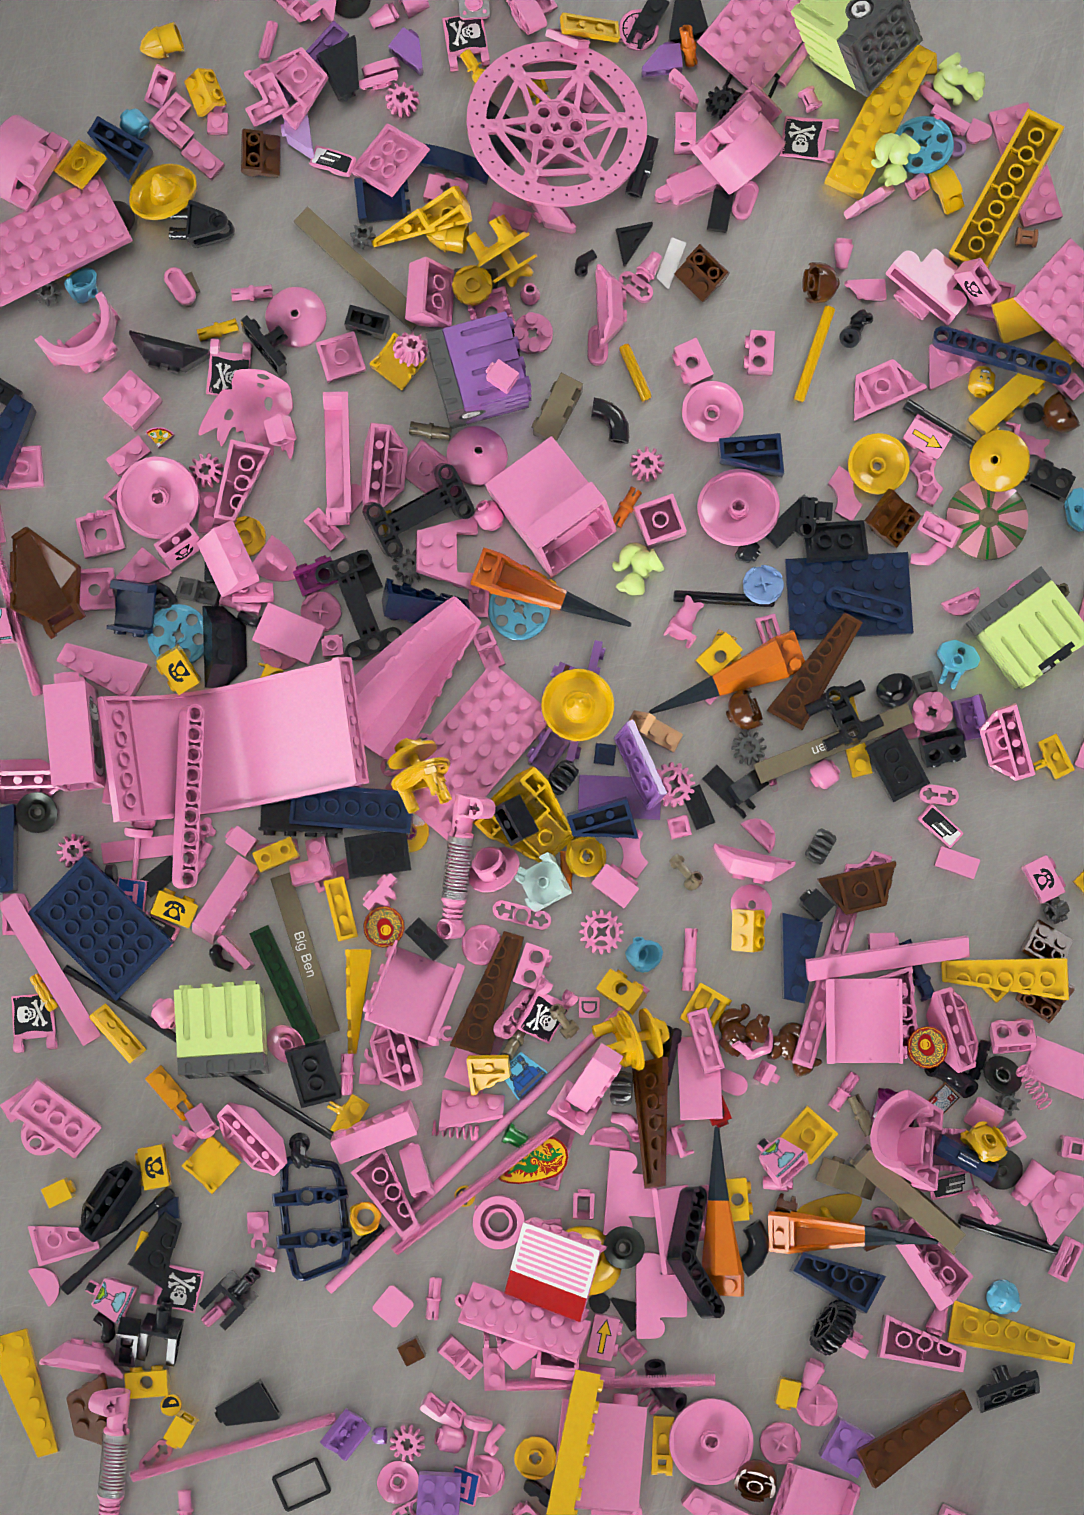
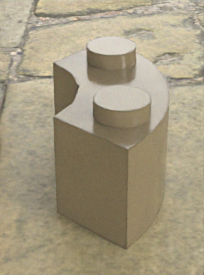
[816,1156,876,1200]

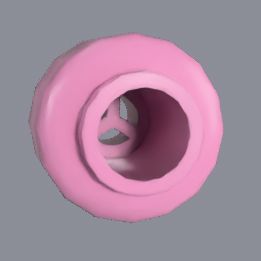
[474,500,504,531]
[809,759,841,790]
[151,998,176,1029]
[434,1424,467,1454]

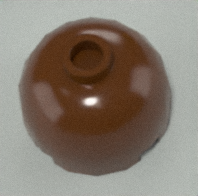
[802,262,840,303]
[1042,391,1080,433]
[726,687,763,730]
[734,1459,777,1502]

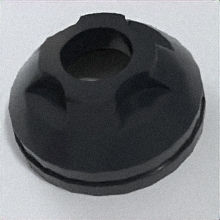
[876,673,914,707]

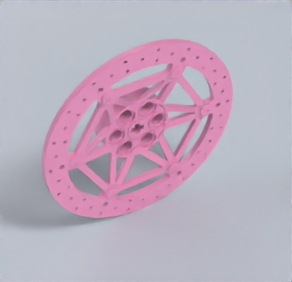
[466,41,647,207]

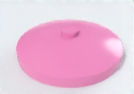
[117,456,200,539]
[697,469,780,546]
[669,1398,753,1485]

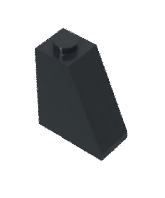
[668,0,708,44]
[316,35,359,101]
[214,1378,282,1426]

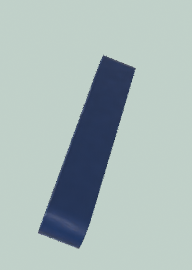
[932,326,1071,385]

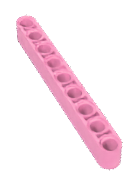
[172,704,204,889]

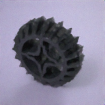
[809,1300,857,1356]

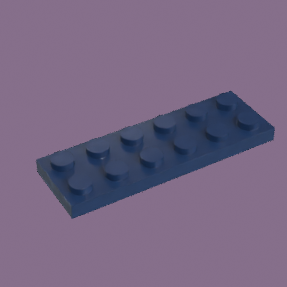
[289,787,415,834]

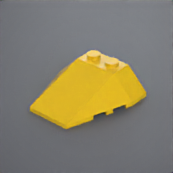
[473,766,575,863]

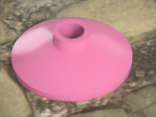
[731,884,772,919]
[267,1025,305,1063]
[377,1461,419,1504]

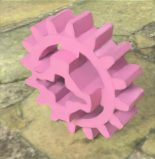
[656,762,695,807]
[579,909,624,955]

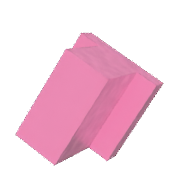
[485,436,617,578]

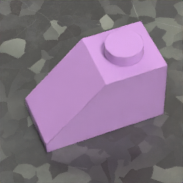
[280,114,314,159]

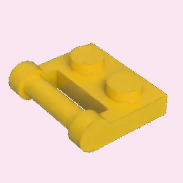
[679,982,732,1032]

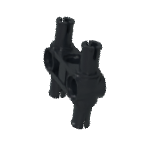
[804,679,884,752]

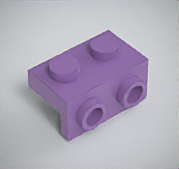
[951,694,988,741]
[527,727,570,776]
[320,1408,371,1461]

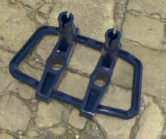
[272,1156,353,1281]

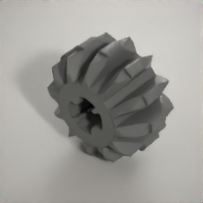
[392,549,423,584]
[731,730,767,766]
[805,828,837,865]
[610,1071,633,1106]

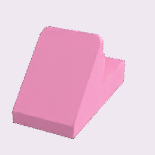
[300,0,336,23]
[144,64,177,109]

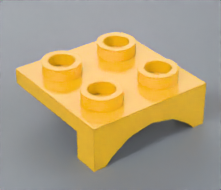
[369,332,427,391]
[182,1136,242,1194]

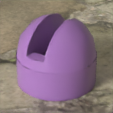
[371,1427,387,1444]

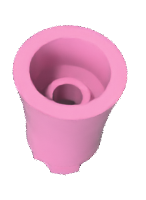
[1011,1158,1056,1206]

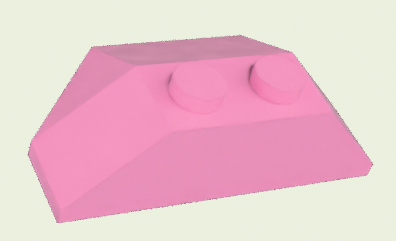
[523,161,576,234]
[595,264,627,349]
[361,423,408,507]
[979,703,1035,781]
[0,759,59,804]
[713,843,796,885]
[926,987,979,1073]
[369,1025,423,1092]
[216,1102,288,1176]
[39,1338,126,1379]

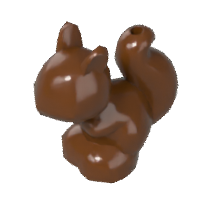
[718,1003,770,1057]
[767,1022,822,1077]

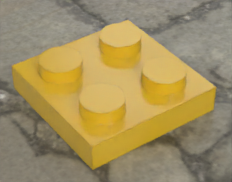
[53,139,107,190]
[779,1106,838,1165]

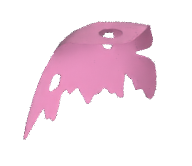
[198,369,294,459]

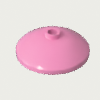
[265,287,327,348]
[682,381,743,442]
[446,426,508,486]

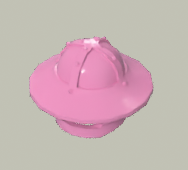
[468,847,520,892]

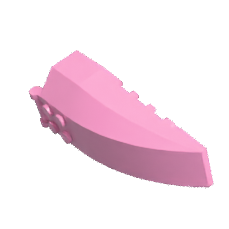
[354,596,481,760]

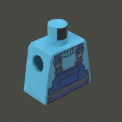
[500,1052,548,1100]

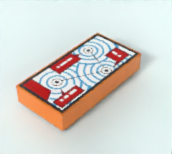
[927,1083,960,1114]

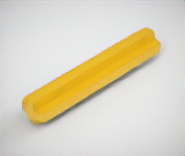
[619,344,652,401]

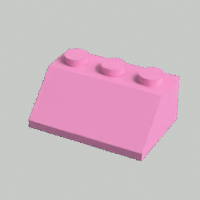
[405,257,454,328]
[197,520,260,598]

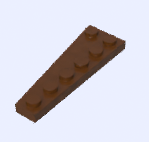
[767,612,863,730]
[450,931,524,1055]
[632,1057,669,1189]
[856,1389,973,1489]

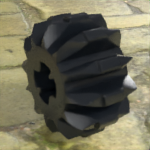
[705,85,739,120]
[547,760,579,795]

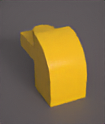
[928,164,965,215]

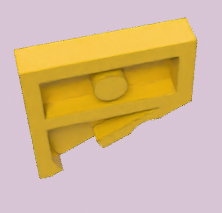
[466,1055,511,1095]

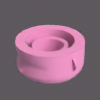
[473,1195,525,1249]

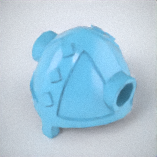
[64,268,98,304]
[625,937,663,973]
[986,1280,1022,1314]

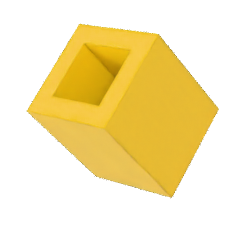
[41,1177,76,1209]
[774,1376,801,1410]

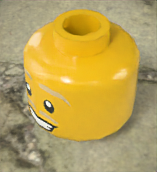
[968,366,996,398]

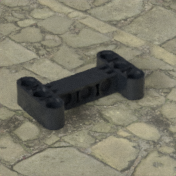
[362,463,475,558]
[315,550,402,661]

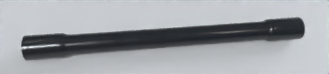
[903,399,1031,483]
[60,1186,176,1295]

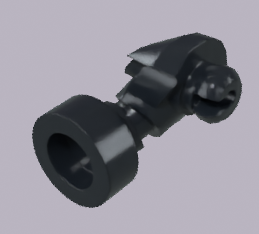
[839,309,873,348]
[289,1132,313,1169]

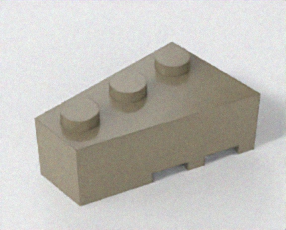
[531,372,583,442]

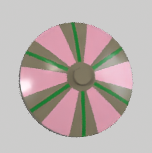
[945,480,1028,561]

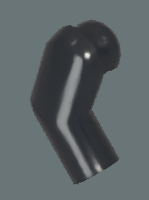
[574,249,597,277]
[154,581,178,605]
[237,611,262,629]
[209,944,234,972]
[93,1312,115,1343]

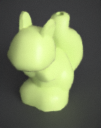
[933,52,986,106]
[871,133,921,187]
[612,542,665,595]

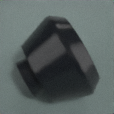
[735,542,761,563]

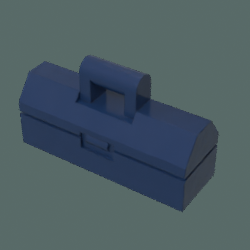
[933,1134,999,1183]

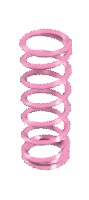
[1016,1064,1052,1110]
[432,1120,479,1141]
[623,1369,663,1415]

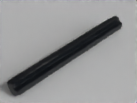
[673,590,775,607]
[958,1214,1059,1256]

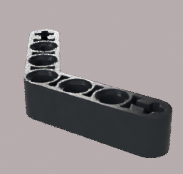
[667,1186,725,1319]

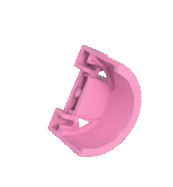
[690,93,786,194]
[0,115,71,212]
[35,291,120,374]
[870,1090,944,1192]

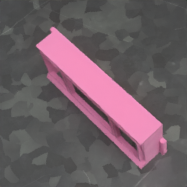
[323,391,351,525]

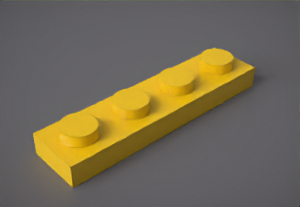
[832,696,873,778]

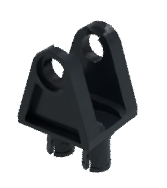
[169,200,235,248]
[198,1267,261,1331]
[137,1298,184,1367]

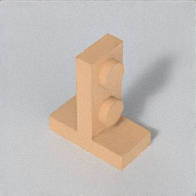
[629,710,683,752]

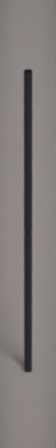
[63,965,362,1159]

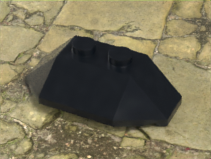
[129,330,210,374]
[202,606,247,688]
[79,1160,142,1242]

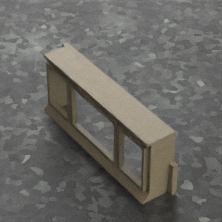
[847,1144,966,1255]

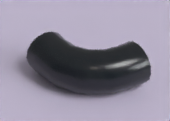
[591,397,629,444]
[924,1061,978,1098]
[740,1219,769,1277]
[644,1359,687,1413]

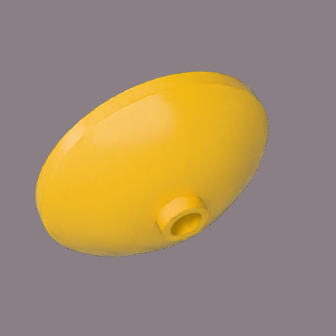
[969,430,1030,492]
[848,433,910,495]

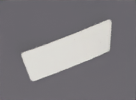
[657,238,686,289]

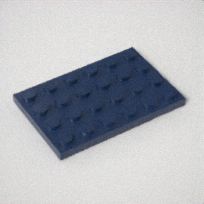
[785,552,914,641]
[28,854,174,1001]

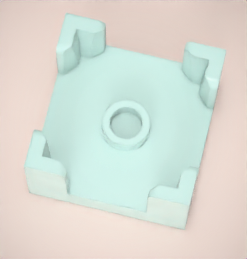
[514,852,572,912]

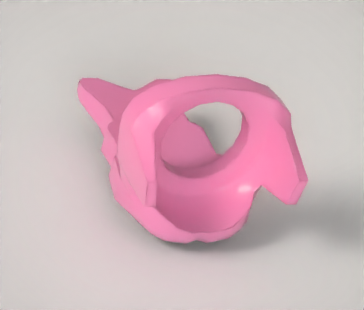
[1005,422,1050,459]
[663,595,704,649]
[666,1123,694,1158]

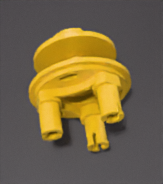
[466,214,538,287]
[387,738,452,813]
[592,1008,669,1071]

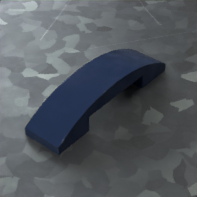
[418,143,489,185]

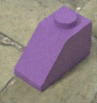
[388,27,423,76]
[641,41,683,77]

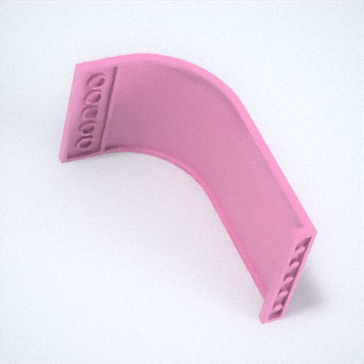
[97,657,369,822]

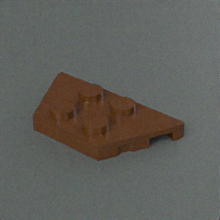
[817,861,896,915]
[66,1373,108,1446]

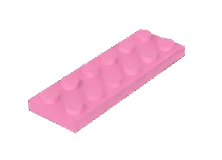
[988,102,1063,229]
[458,1282,592,1363]

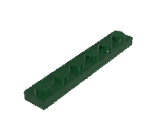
[249,925,320,1044]

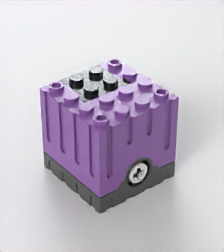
[426,311,532,429]

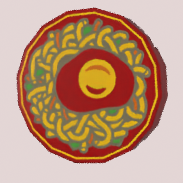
[363,906,405,948]
[906,1026,948,1068]

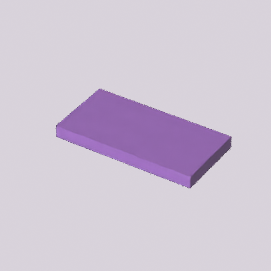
[614,720,667,810]
[578,775,661,820]

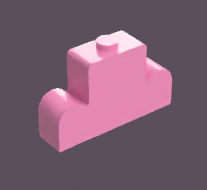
[886,249,967,326]
[603,1149,658,1235]
[635,1252,690,1339]

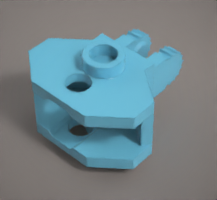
[1064,487,1084,532]
[937,640,981,689]

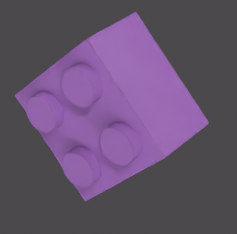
[818,1416,876,1478]
[416,1470,462,1515]

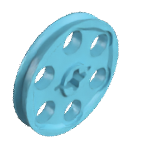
[895,116,954,174]
[488,594,550,640]
[147,604,204,663]

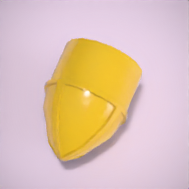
[140,22,184,59]
[425,223,469,254]

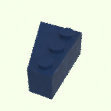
[87,116,153,186]
[718,433,784,478]
[567,796,639,839]

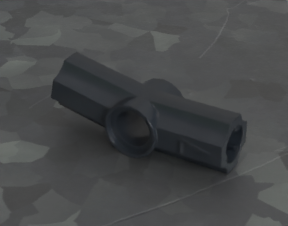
[625,135,659,198]

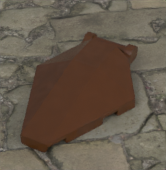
[10,527,86,639]

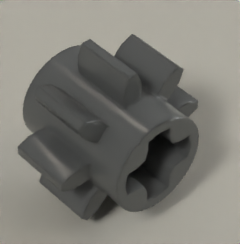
[350,222,376,249]
[34,283,61,306]
[1043,897,1070,924]
[995,1093,1021,1116]

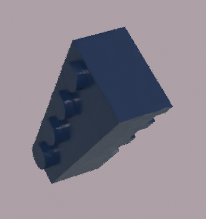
[0,804,18,895]
[790,1252,886,1313]

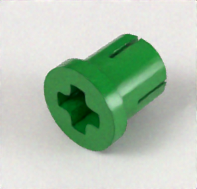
[501,1123,529,1149]

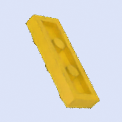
[560,12,620,43]
[323,876,358,941]
[89,1003,147,1063]

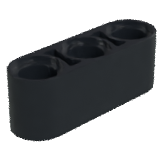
[765,494,808,548]

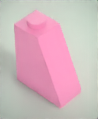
[399,1142,435,1201]

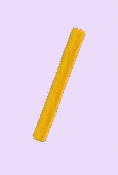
[794,305,835,402]

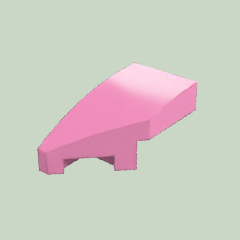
[844,279,887,301]

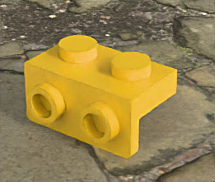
[184,68,227,117]
[731,909,766,952]

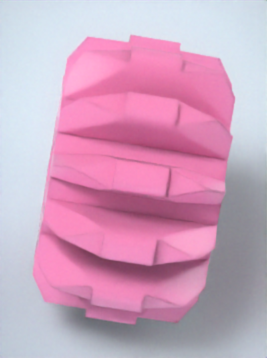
[385,82,420,118]
[393,332,428,367]
[630,447,665,482]
[189,453,223,488]
[57,834,93,868]
[390,1425,425,1461]

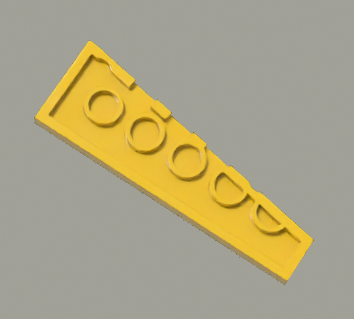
[941,958,1070,1000]
[947,1300,1075,1364]
[0,1328,60,1458]

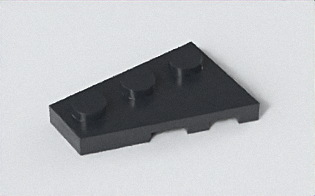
[482,100,527,166]
[127,1212,182,1288]

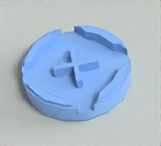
[743,565,784,604]

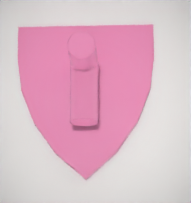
[253,535,297,581]

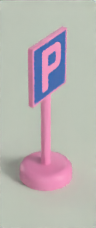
[118,827,153,911]
[453,1415,493,1507]

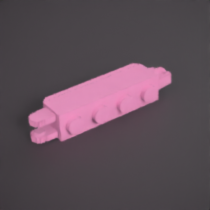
[654,164,722,205]

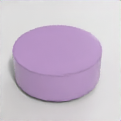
[950,137,966,159]

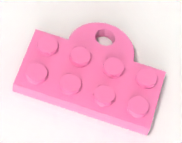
[9,1078,102,1159]

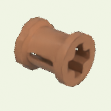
[1015,227,1038,248]

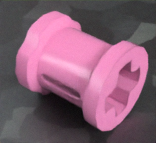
[798,86,823,113]

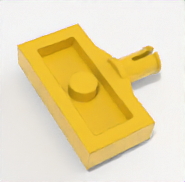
[1033,733,1075,780]
[327,1093,370,1132]

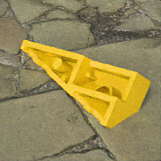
[371,186,473,247]
[345,949,373,1054]

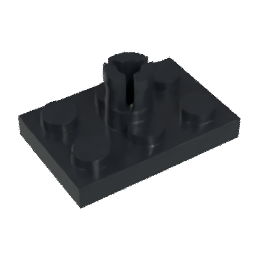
[241,315,288,378]
[976,1365,1040,1413]

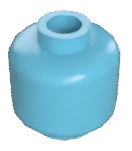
[119,108,150,139]

